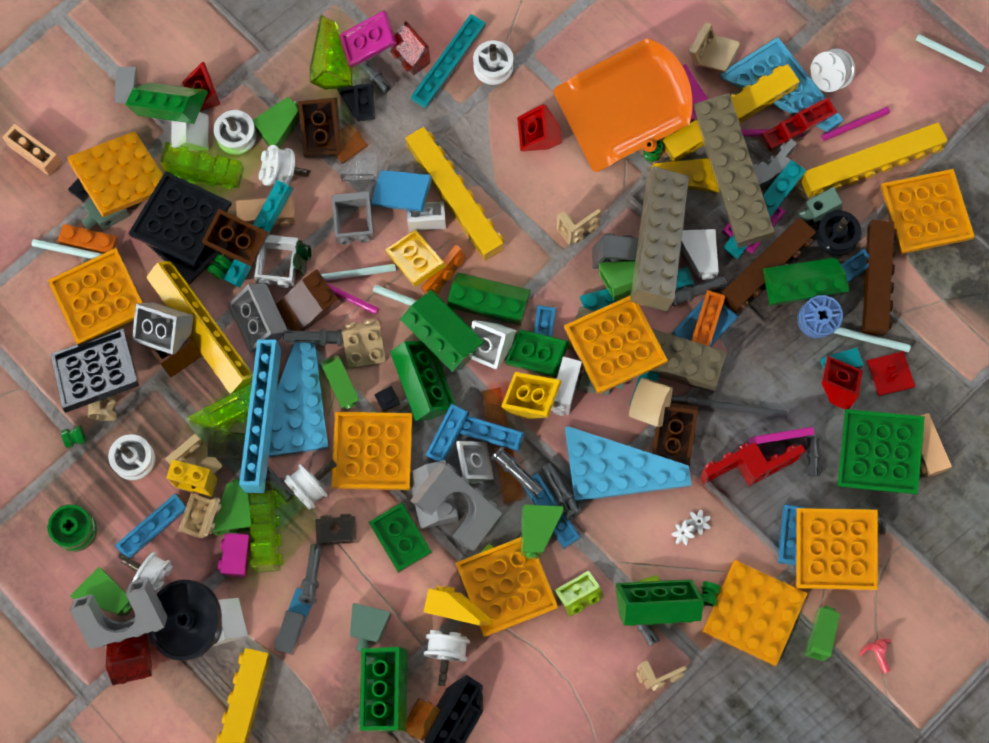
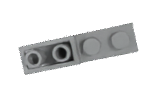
[753,139,797,189]

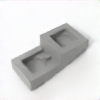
[114,67,137,103]

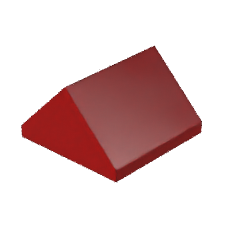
[182,62,221,112]

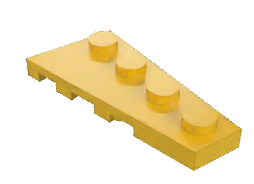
[652,158,719,193]

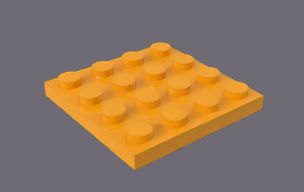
[68,131,163,217]
[880,169,975,255]
[47,248,143,345]
[564,295,668,395]
[331,412,413,490]
[796,508,878,590]
[455,537,558,638]
[702,559,808,667]

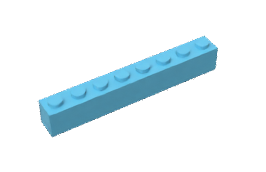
[239,339,281,493]

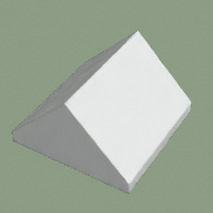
[171,112,209,152]
[407,201,446,232]
[456,441,494,484]
[212,598,248,647]

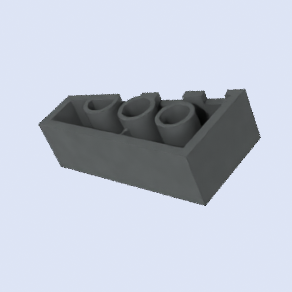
[592,233,639,269]

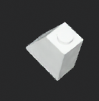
[681,229,719,281]

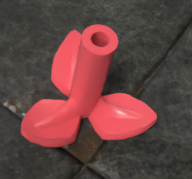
[859,639,891,673]

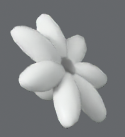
[687,510,710,535]
[672,520,695,545]

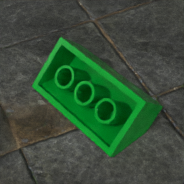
[125,83,208,124]
[763,258,849,306]
[447,272,531,326]
[400,290,484,372]
[390,341,456,421]
[615,579,704,626]
[359,647,407,732]

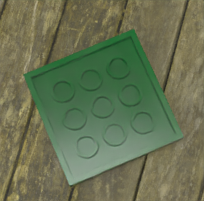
[837,409,925,495]

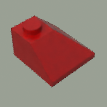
[517,104,562,152]
[821,356,863,409]

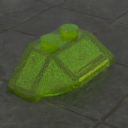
[186,383,252,432]

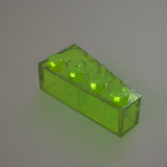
[160,142,244,189]
[250,490,283,573]

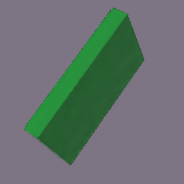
[505,329,570,378]
[369,502,432,573]

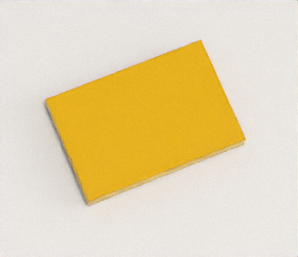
[385,229,446,287]

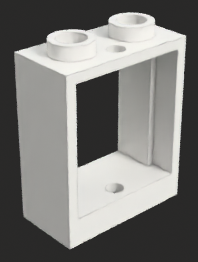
[254,235,298,288]
[551,357,582,416]

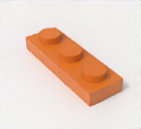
[57,224,118,254]
[421,245,466,295]
[691,290,725,346]

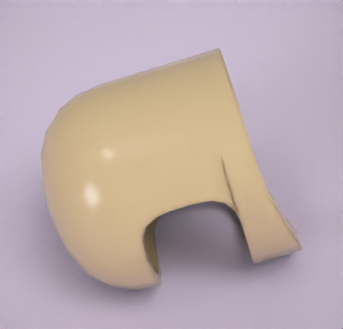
[87,395,117,421]

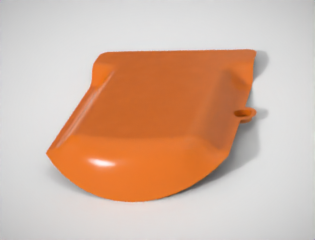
[553,38,692,172]

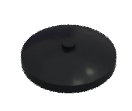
[148,579,222,661]

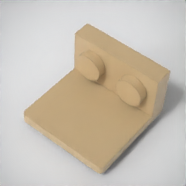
[556,209,601,245]
[165,434,223,489]

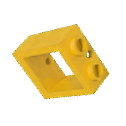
[166,460,218,497]

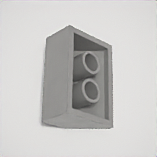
[228,283,287,353]
[132,302,193,354]
[410,460,459,530]

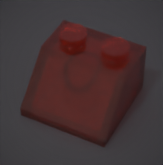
[390,21,430,76]
[105,633,152,686]

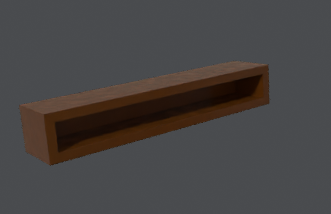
[721,217,816,313]
[862,220,897,335]

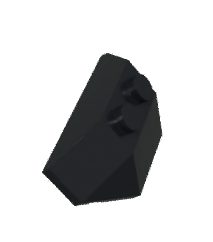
[424,675,483,743]

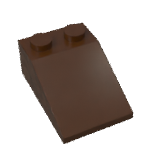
[298,97,341,157]
[202,209,269,267]
[276,269,342,331]
[148,337,202,378]
[652,402,698,467]

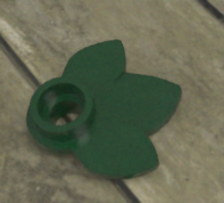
[293,240,312,276]

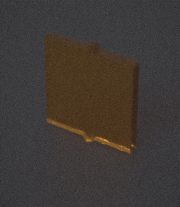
[332,123,368,164]
[405,699,441,741]

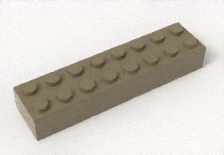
[693,93,774,248]
[630,166,689,311]
[568,307,727,393]

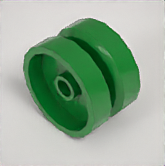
[47,504,97,552]

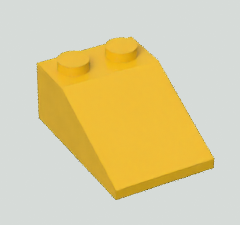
[501,372,562,419]
[423,585,494,625]

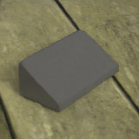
[274,611,305,655]

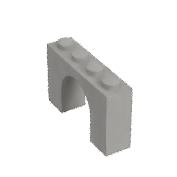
[410,463,502,551]
[70,578,167,649]

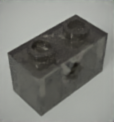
[207,430,246,460]
[315,514,358,546]

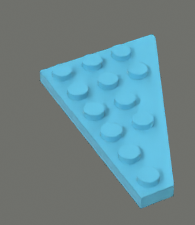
[720,37,843,132]
[269,342,329,457]
[565,426,692,502]

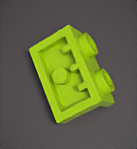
[555,571,603,616]

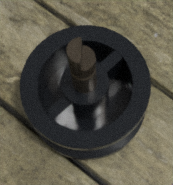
[816,210,861,256]

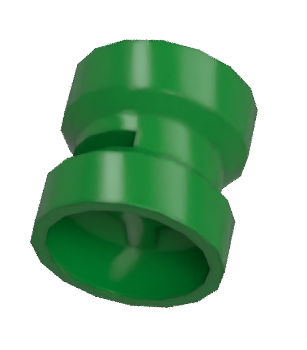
[643,140,663,162]
[207,254,232,280]
[61,425,86,449]
[701,581,722,607]

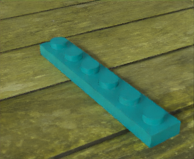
[411,14,486,109]
[723,160,806,259]
[224,180,294,288]
[580,267,694,311]

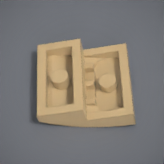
[629,378,673,427]

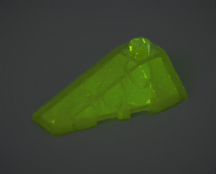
[310,15,352,90]

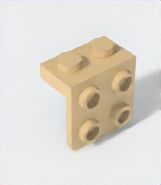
[689,22,740,73]
[342,319,385,368]
[178,493,221,539]
[636,660,687,692]

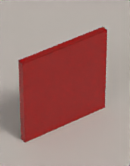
[867,351,916,397]

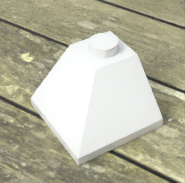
[471,320,516,370]

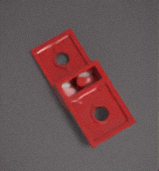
[700,442,805,487]

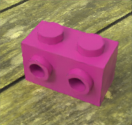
[218,533,252,577]

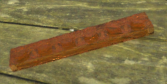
[482,387,523,503]

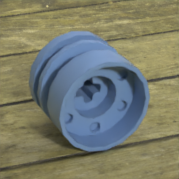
[797,295,843,339]

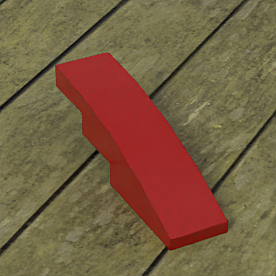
[760,97,838,151]

